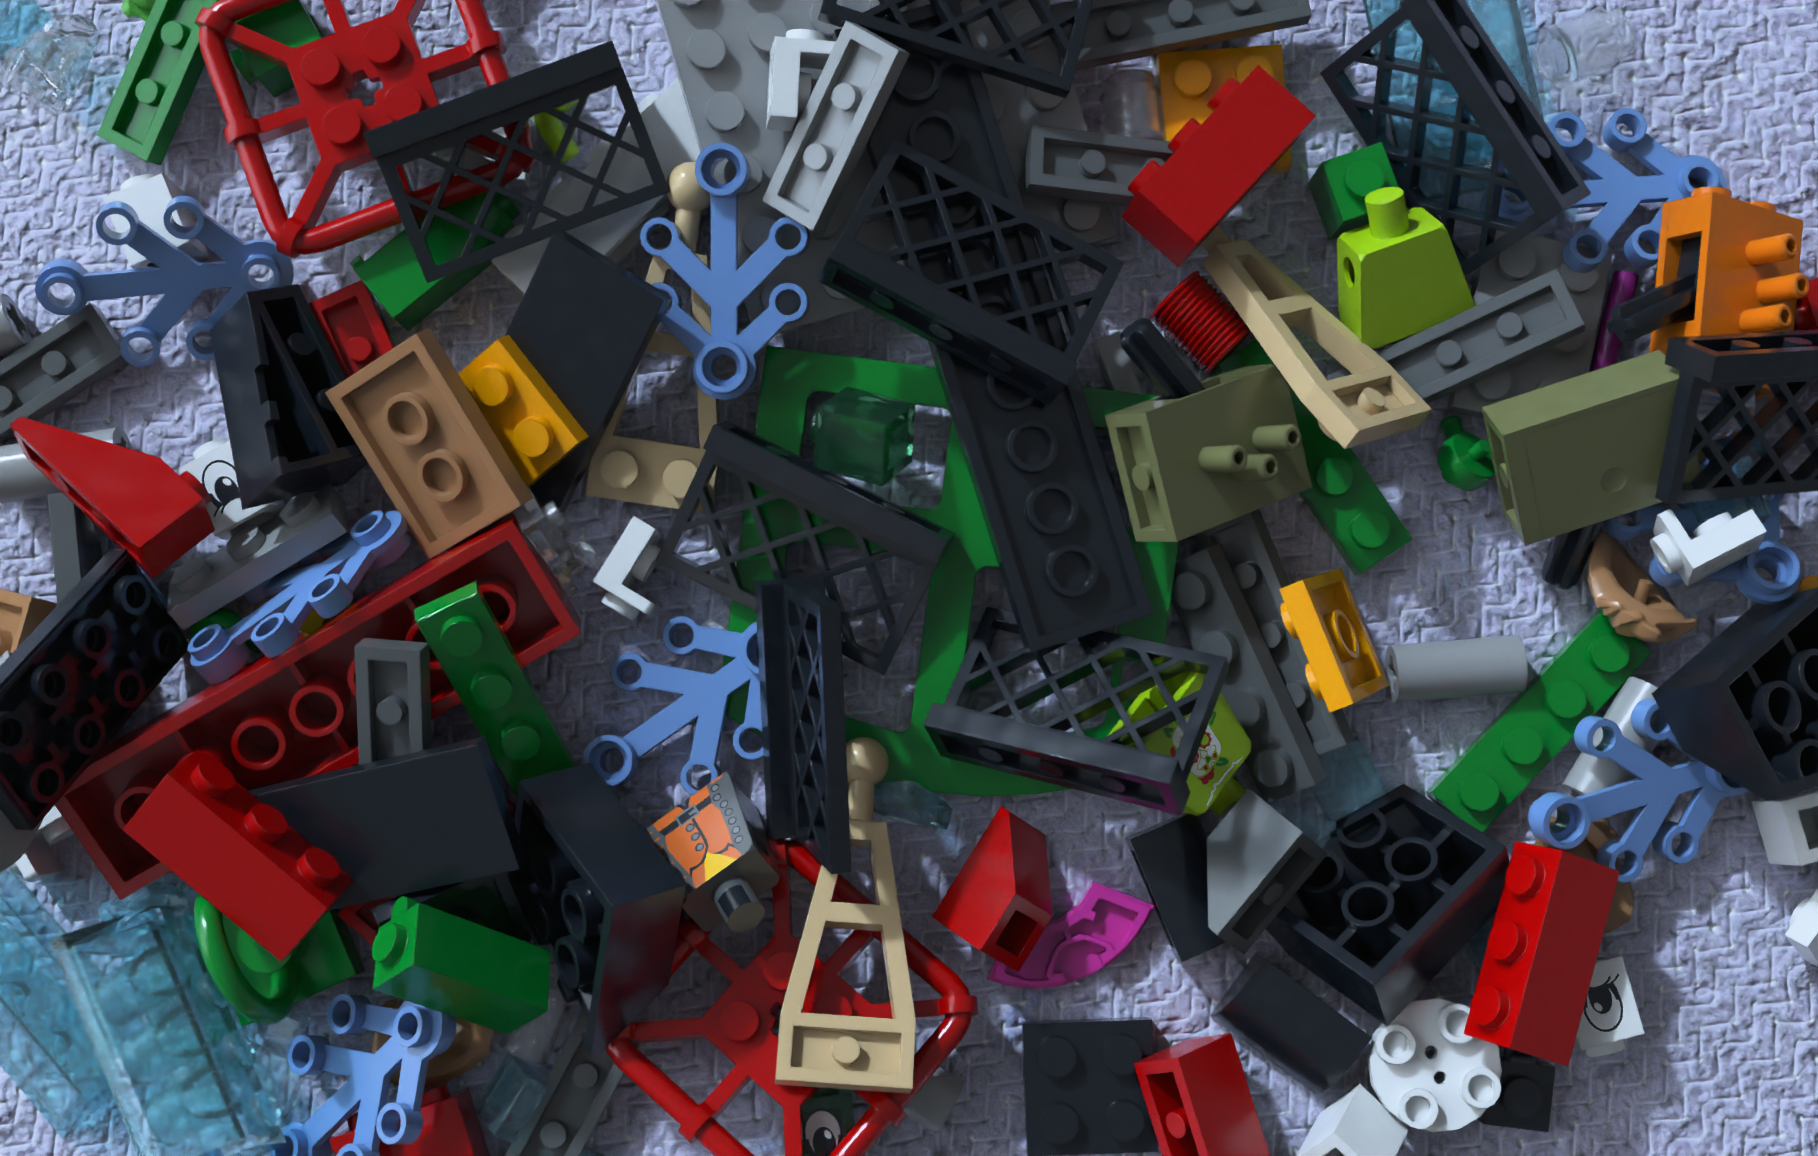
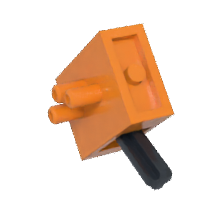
[1606,187,1809,400]

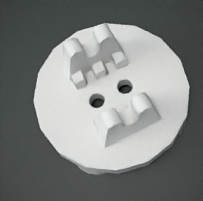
[1367,997,1502,1132]

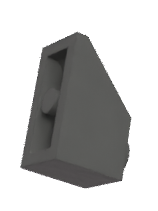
[1207,788,1328,954]

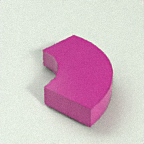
[987,881,1154,989]

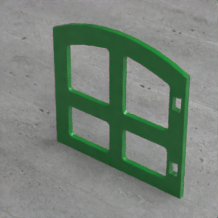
[722,346,1178,796]

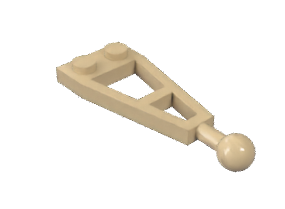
[586,162,720,513]
[1201,226,1432,449]
[775,737,916,1094]

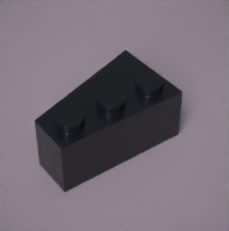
[210,284,368,510]

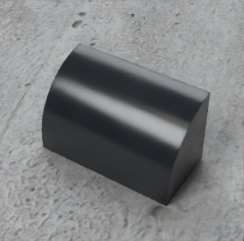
[1125,813,1226,962]
[1210,953,1372,1094]

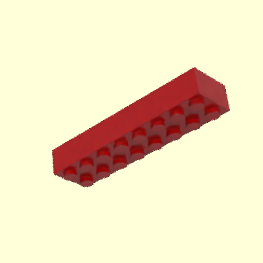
[55,511,581,900]

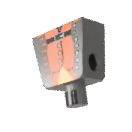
[646,771,781,933]

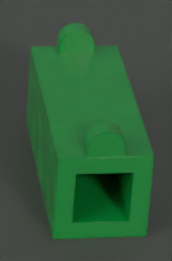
[350,169,521,331]
[372,896,551,1034]

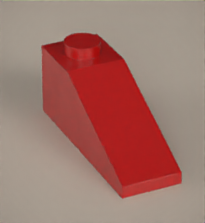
[9,416,215,579]

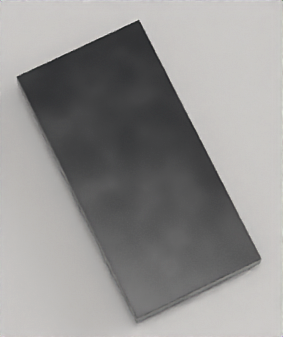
[505,230,672,518]
[0,549,189,831]
[247,736,527,910]

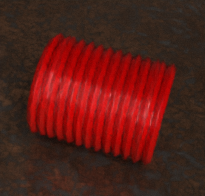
[1150,271,1251,374]

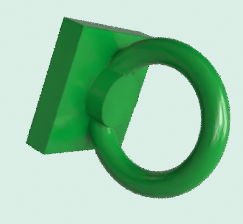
[193,893,365,1027]

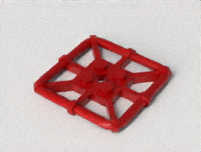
[195,0,536,259]
[605,836,979,1156]

